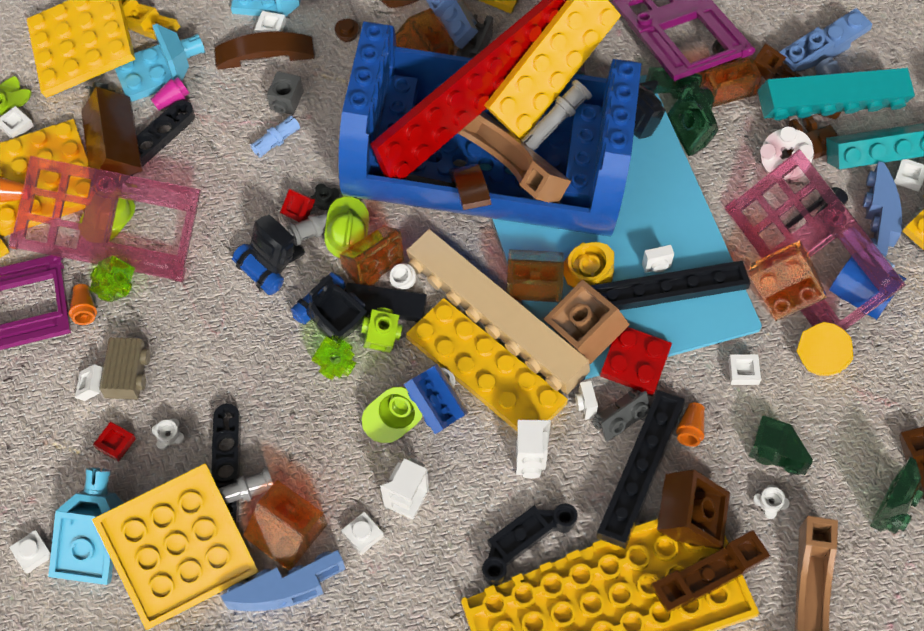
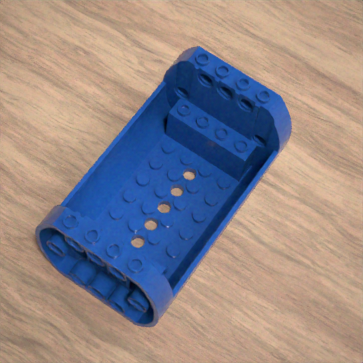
[339,21,642,237]

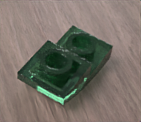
[645,67,703,99]

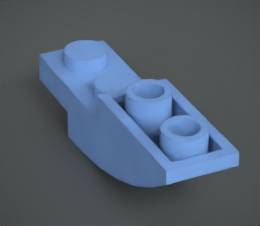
[426,0,478,49]
[779,8,872,72]
[863,161,902,257]
[221,550,345,611]

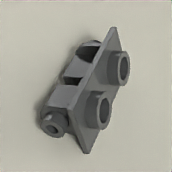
[592,390,650,442]

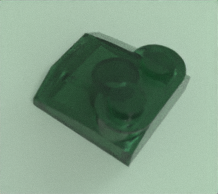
[667,83,719,156]
[870,457,924,534]

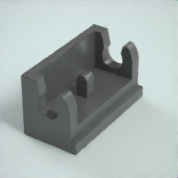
[456,14,493,58]

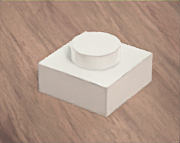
[255,11,286,33]
[0,106,34,139]
[894,159,924,192]
[642,245,674,273]
[728,354,761,385]
[75,364,103,401]
[575,381,598,420]
[341,512,384,555]
[9,530,51,574]

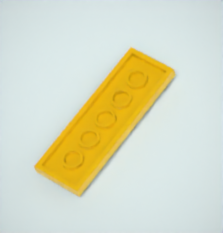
[484,0,621,140]
[406,298,568,432]

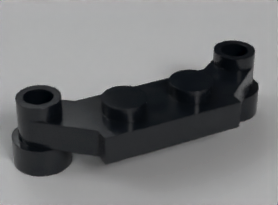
[482,503,578,586]

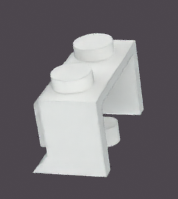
[516,420,551,479]
[380,458,429,520]

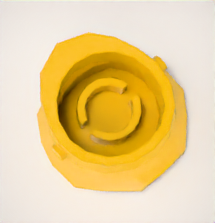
[562,242,615,288]
[797,322,853,376]

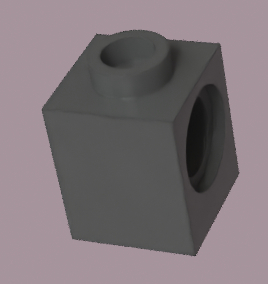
[267,71,304,115]

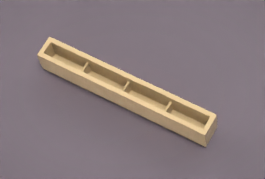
[406,229,590,395]

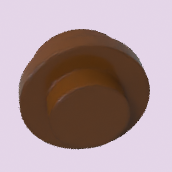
[335,19,359,42]

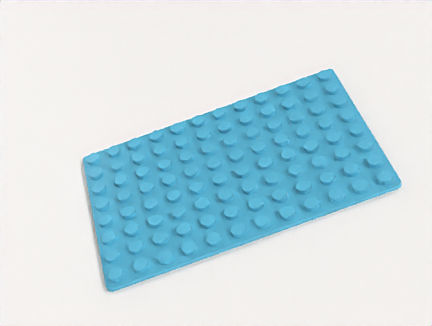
[479,75,762,380]

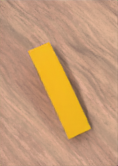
[121,0,180,40]

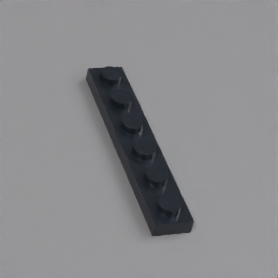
[591,260,751,311]
[597,390,685,549]

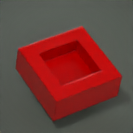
[280,189,315,222]
[93,421,136,462]

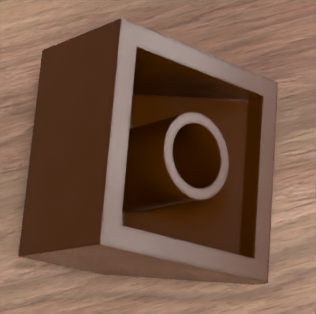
[657,469,730,549]

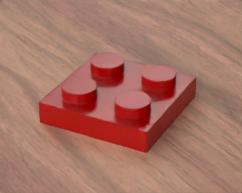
[600,327,672,396]

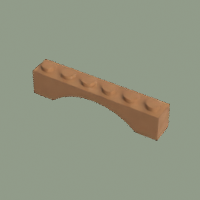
[458,111,571,203]
[795,516,838,631]

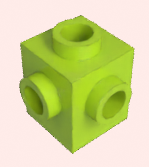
[361,308,402,353]

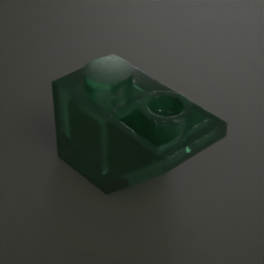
[749,415,813,475]

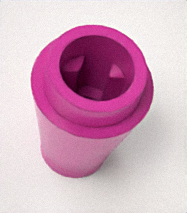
[150,77,190,111]

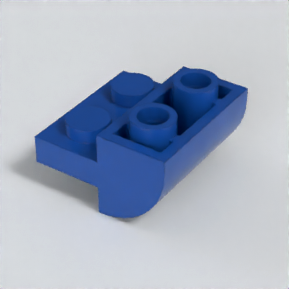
[829,254,906,320]
[404,364,469,434]

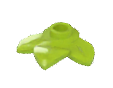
[0,76,31,116]

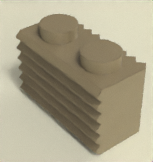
[99,337,150,400]

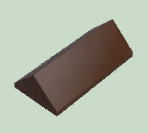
[81,87,143,186]

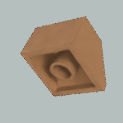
[544,279,630,364]

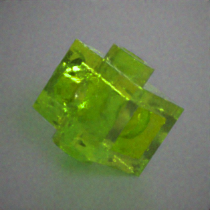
[89,255,135,302]
[311,336,357,381]

